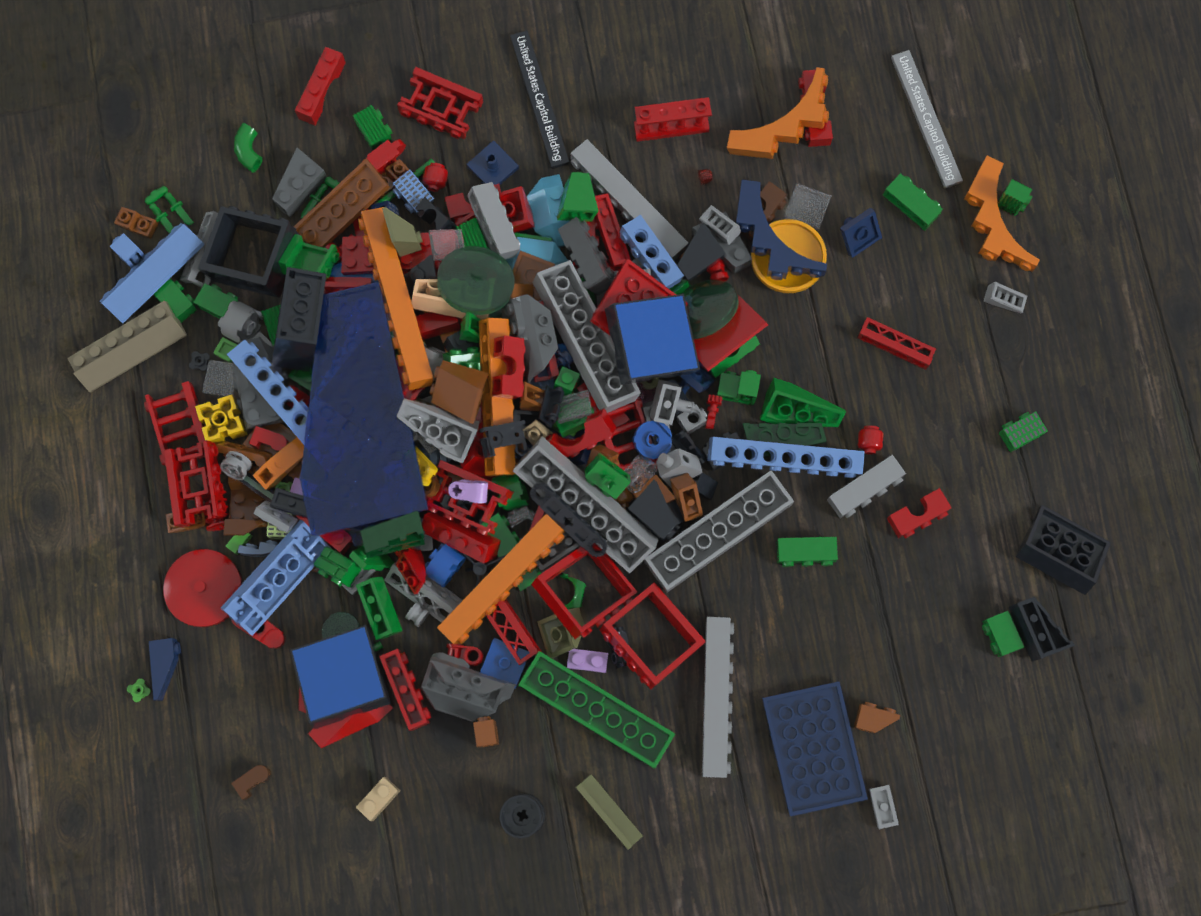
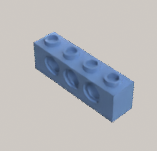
[619,215,684,289]

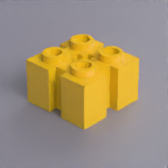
[195,394,248,445]

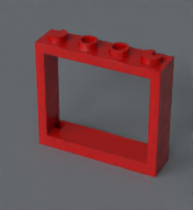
[531,543,637,640]
[599,582,706,690]

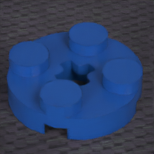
[632,421,672,460]

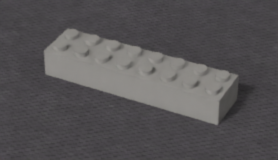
[532,260,641,413]
[513,436,658,573]
[644,470,794,593]

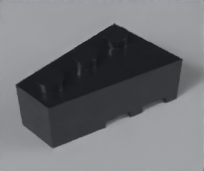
[1009,597,1075,662]

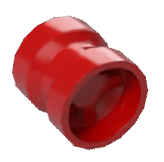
[707,260,729,284]

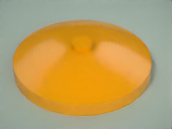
[751,219,827,293]

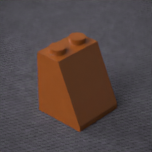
[430,360,488,424]

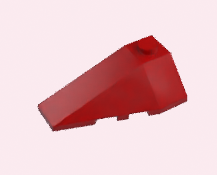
[455,186,535,232]
[308,704,393,748]

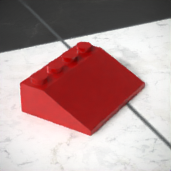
[690,291,768,371]

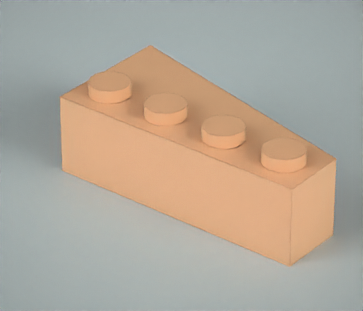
[411,279,495,320]

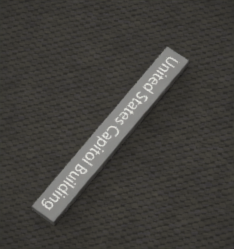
[891,50,963,189]

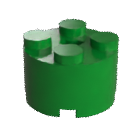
[492,474,529,512]

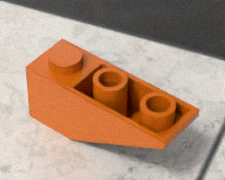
[253,437,310,490]

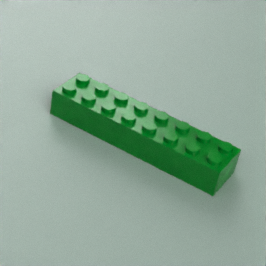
[519,651,675,769]

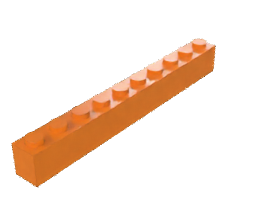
[358,207,433,390]

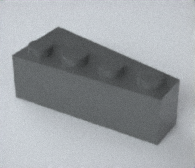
[558,217,616,296]

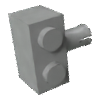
[649,380,694,425]

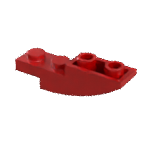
[395,548,426,595]

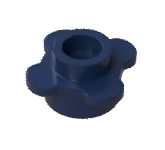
[556,350,573,369]

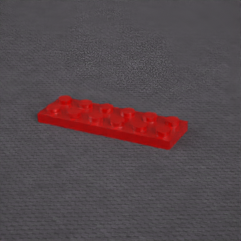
[341,231,456,275]

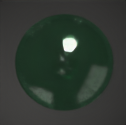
[437,246,515,315]
[682,280,739,339]

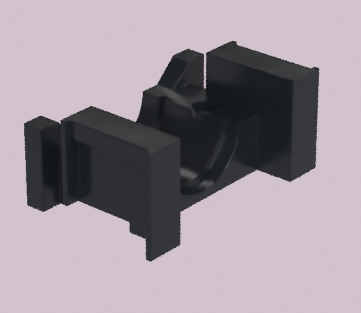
[415,197,458,234]
[479,420,531,459]

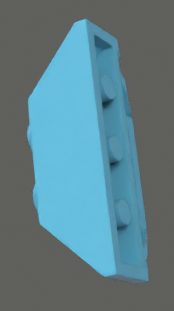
[527,174,569,248]
[494,237,568,274]

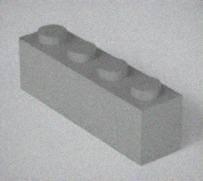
[467,182,520,262]
[827,455,906,519]

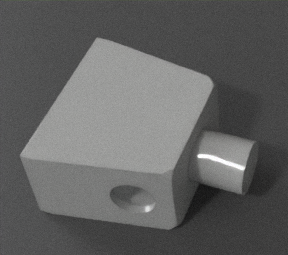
[656,449,703,488]

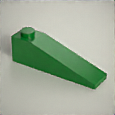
[760,378,846,427]

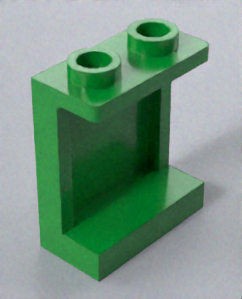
[278,234,339,281]

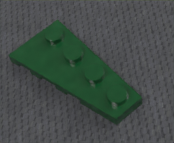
[742,423,827,458]

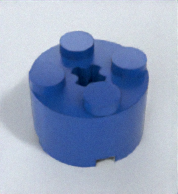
[425,543,466,588]

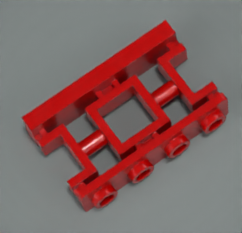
[397,67,483,139]
[164,440,226,528]
[422,460,514,536]

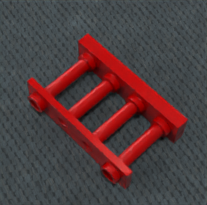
[634,97,712,142]
[144,381,205,466]
[593,397,658,472]

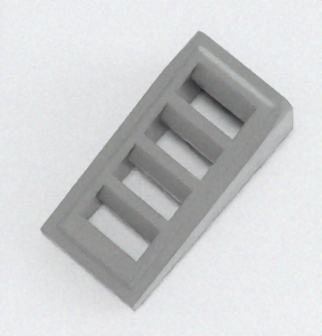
[699,205,741,245]
[984,282,1027,314]

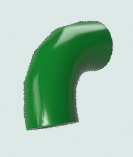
[234,123,263,173]

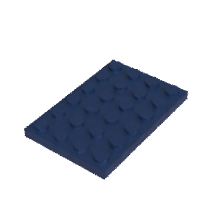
[762,681,868,817]

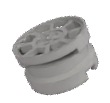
[220,451,252,480]

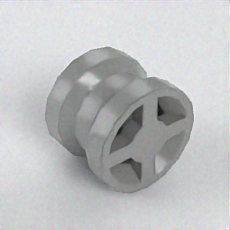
[405,602,429,627]

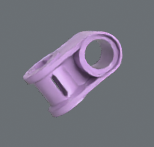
[448,479,488,503]

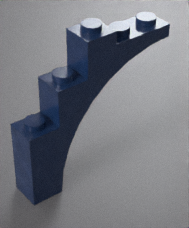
[736,180,827,280]

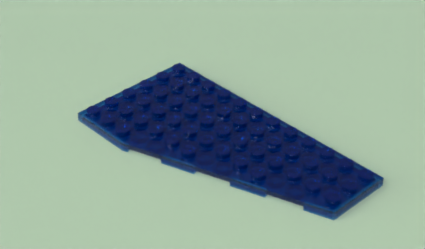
[300,282,429,537]

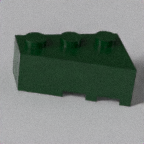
[360,511,425,558]

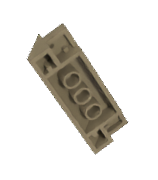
[68,300,187,392]

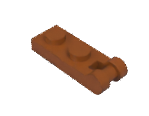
[217,441,273,467]

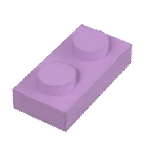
[567,649,608,673]

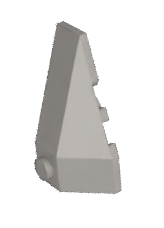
[397,398,479,463]

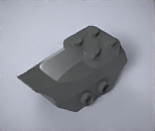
[502,294,558,384]
[233,337,291,430]
[421,652,516,722]

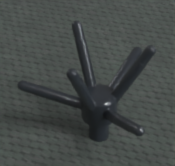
[459,551,506,586]

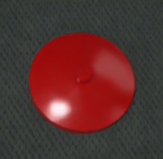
[163,549,242,627]

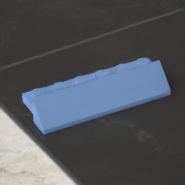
[100,223,205,323]
[221,520,331,636]

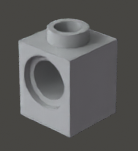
[676,404,707,435]

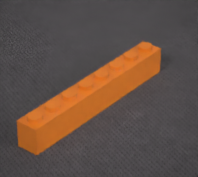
[479,318,516,476]
[437,514,566,644]

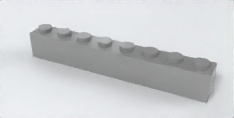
[571,139,689,261]
[702,617,734,778]

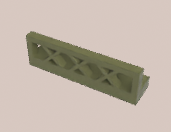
[576,775,643,850]

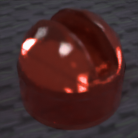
[698,169,713,185]

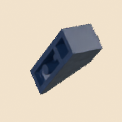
[149,638,181,701]

